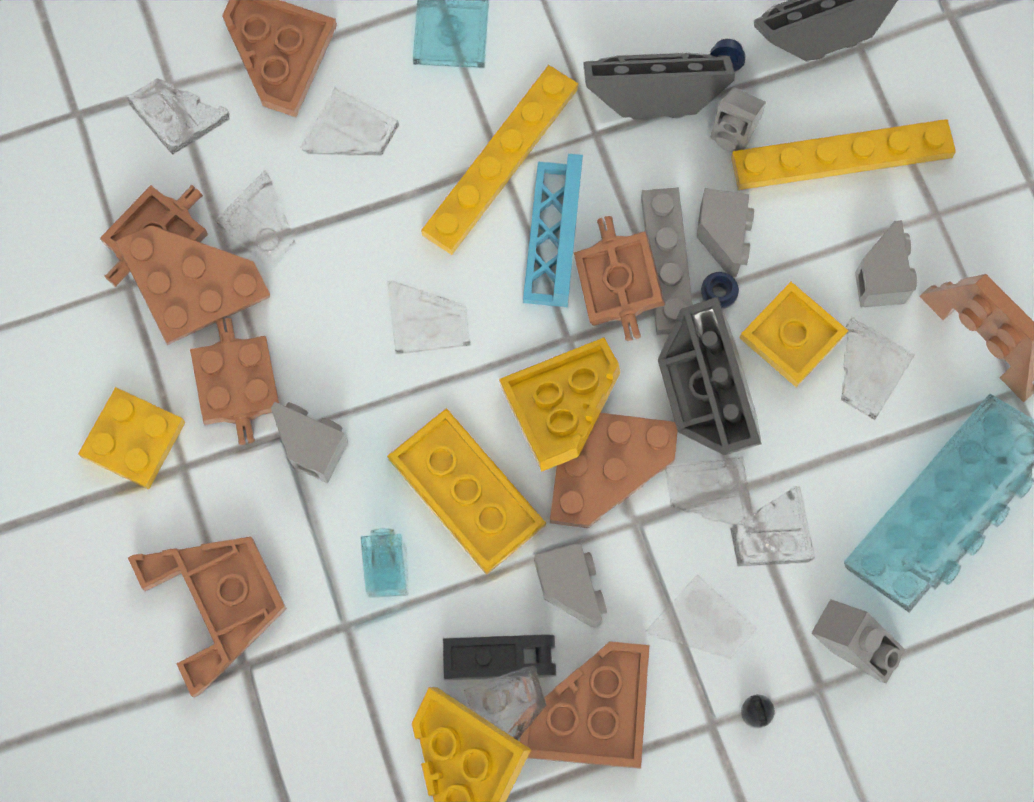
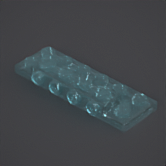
[844,394,1034,613]

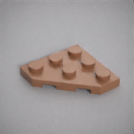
[222,0,337,117]
[116,225,270,345]
[550,413,678,528]
[520,642,650,769]

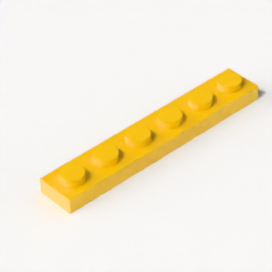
[421,65,578,255]
[731,119,956,190]

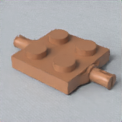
[100,185,208,287]
[574,216,665,341]
[190,318,279,445]

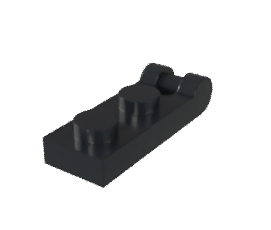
[443,635,556,681]

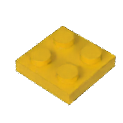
[739,282,849,388]
[78,387,186,489]

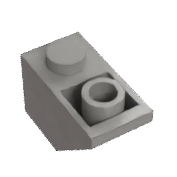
[710,87,766,151]
[696,188,754,277]
[855,220,917,308]
[271,402,348,483]
[534,543,607,627]
[811,599,905,684]

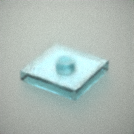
[413,0,489,68]

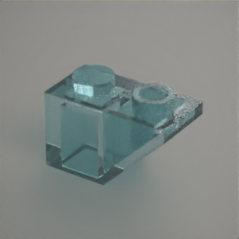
[361,528,409,598]

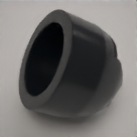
[741,695,775,728]

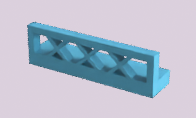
[523,154,583,307]

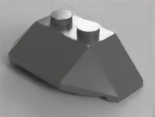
[754,0,898,62]
[583,53,735,120]
[658,297,762,455]

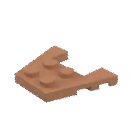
[919,274,1034,402]
[128,537,287,698]

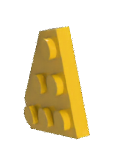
[499,337,620,472]
[412,687,531,802]

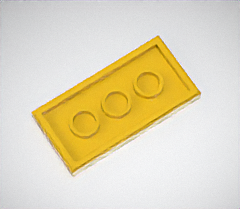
[387,408,546,575]

